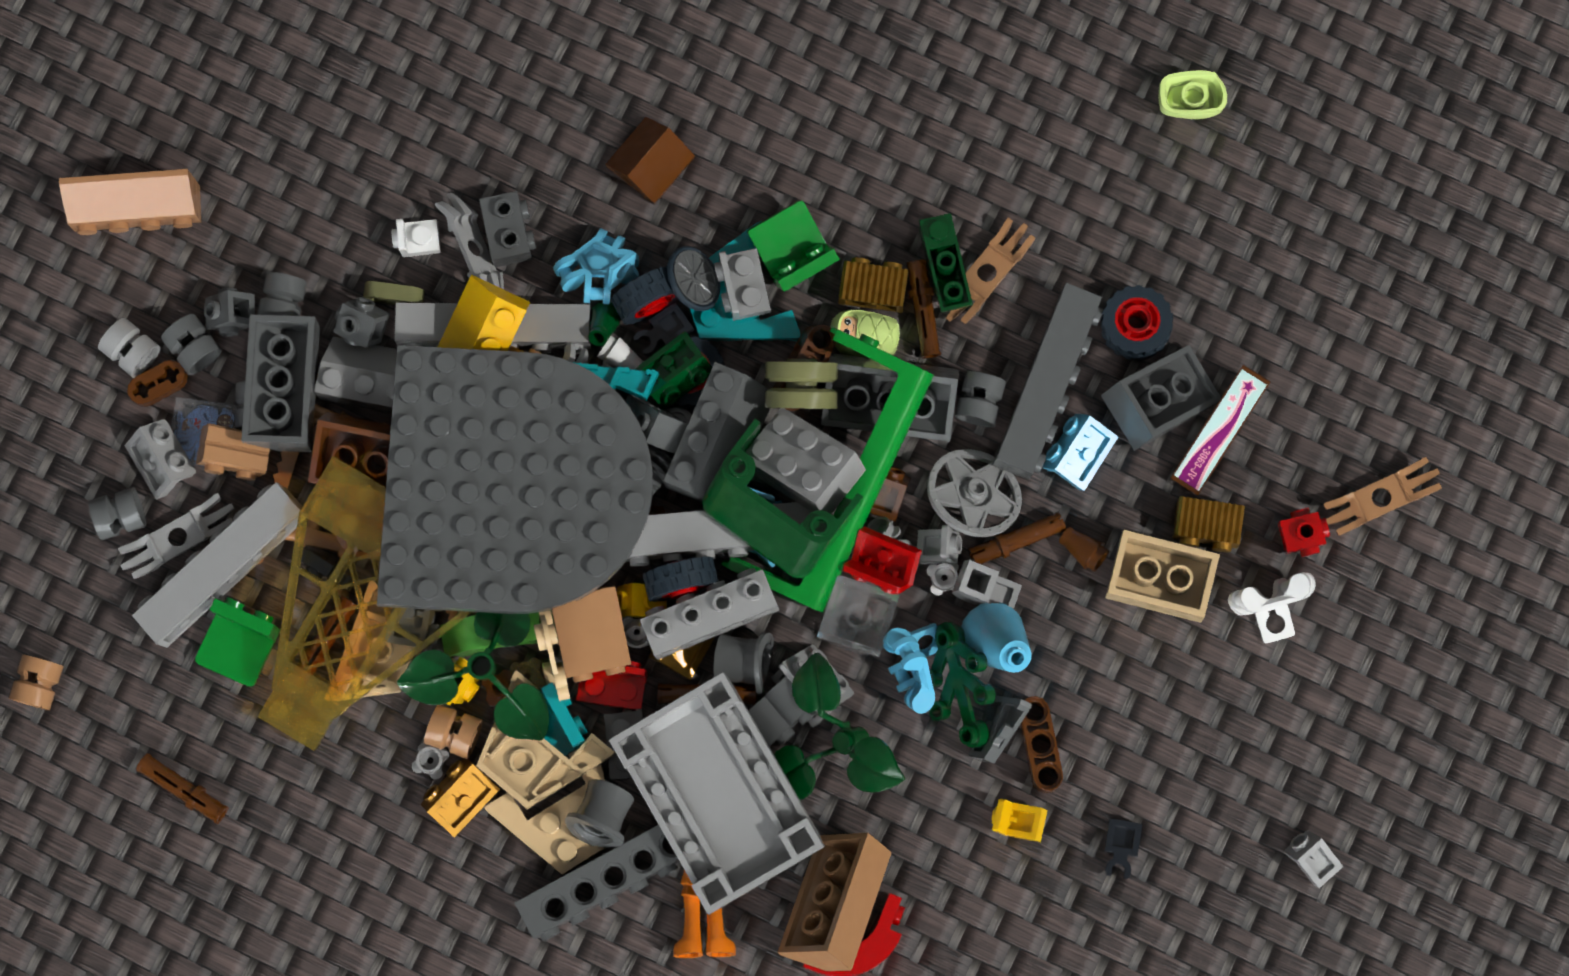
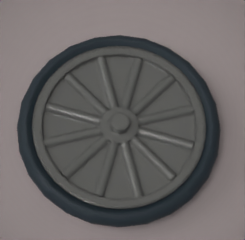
[667,246,721,311]

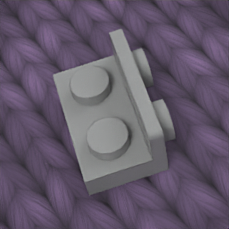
[714,248,771,321]
[124,419,196,500]

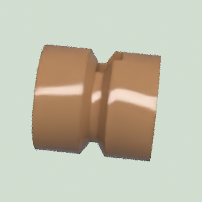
[8,654,64,711]
[424,705,483,760]

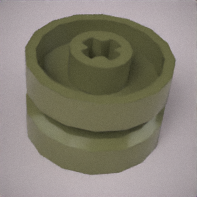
[765,359,838,409]

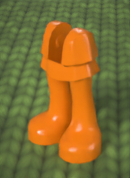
[673,870,736,958]

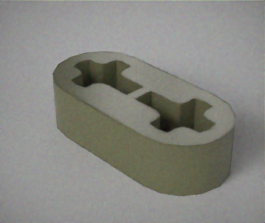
[363,281,425,306]

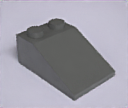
[1101,345,1221,451]

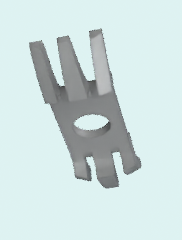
[435,193,504,289]
[118,493,234,579]

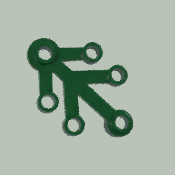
[929,622,996,748]

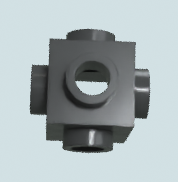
[204,288,255,336]
[333,297,390,348]

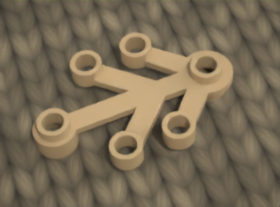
[534,610,570,701]

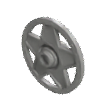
[927,449,1022,537]

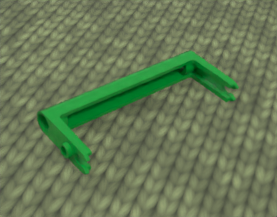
[721,327,934,612]

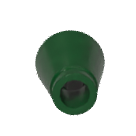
[588,302,621,346]

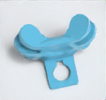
[553,228,639,304]
[882,623,938,714]

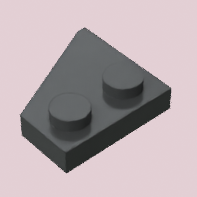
[968,696,1032,763]

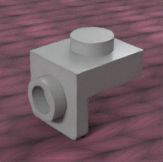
[917,525,962,564]

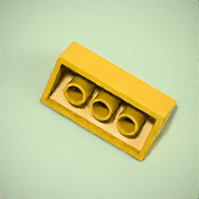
[438,274,530,351]

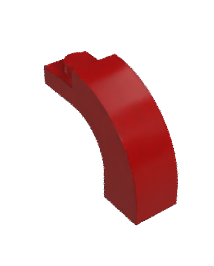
[803,893,906,976]

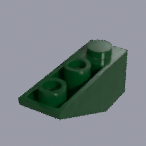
[919,213,973,313]

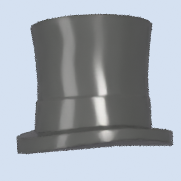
[713,632,774,694]
[565,779,634,848]

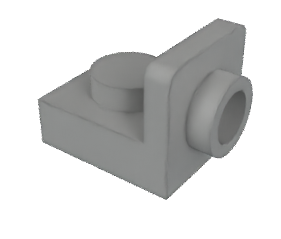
[1284,830,1343,888]

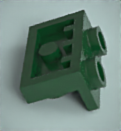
[633,331,713,409]

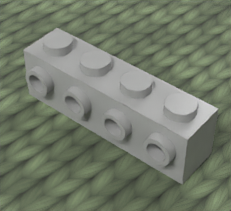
[640,568,779,660]

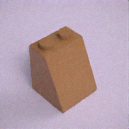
[552,584,631,682]

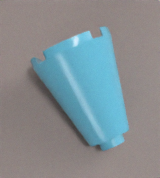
[961,602,1031,673]

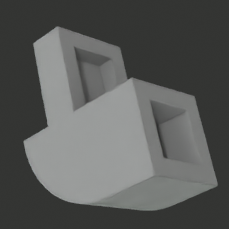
[952,560,1022,609]

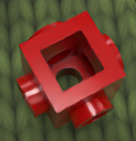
[1278,508,1330,557]

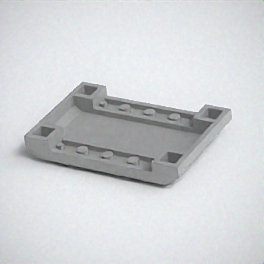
[609,672,825,915]

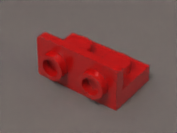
[576,661,648,711]

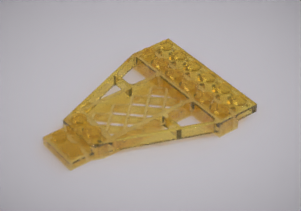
[258,456,473,751]

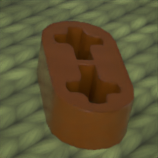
[127,360,188,407]

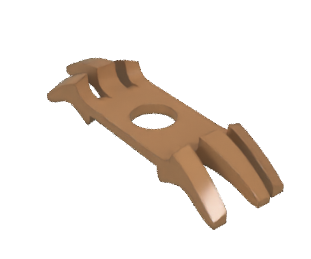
[946,217,1036,324]
[1323,457,1442,536]

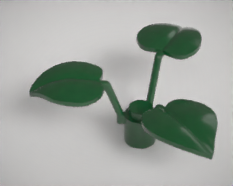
[397,612,549,741]
[774,653,905,800]

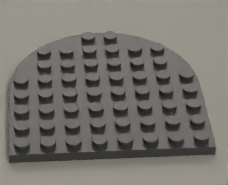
[377,345,653,614]

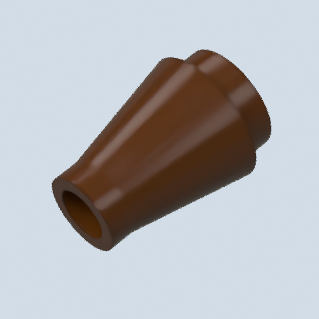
[1059,527,1109,571]

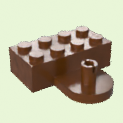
[308,412,391,559]

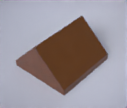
[605,117,695,205]

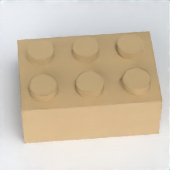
[1105,530,1220,623]

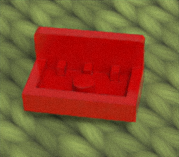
[842,526,922,594]

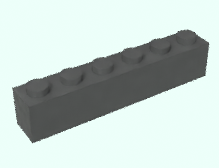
[993,283,1103,480]

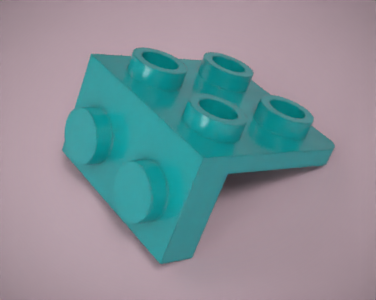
[541,682,588,756]

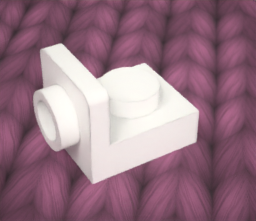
[391,219,441,257]

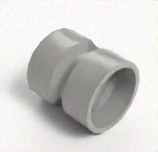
[98,318,160,378]

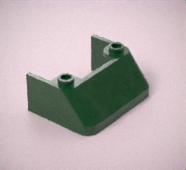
[702,419,863,578]

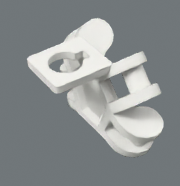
[1228,572,1316,643]

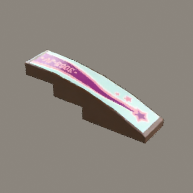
[1171,364,1271,495]

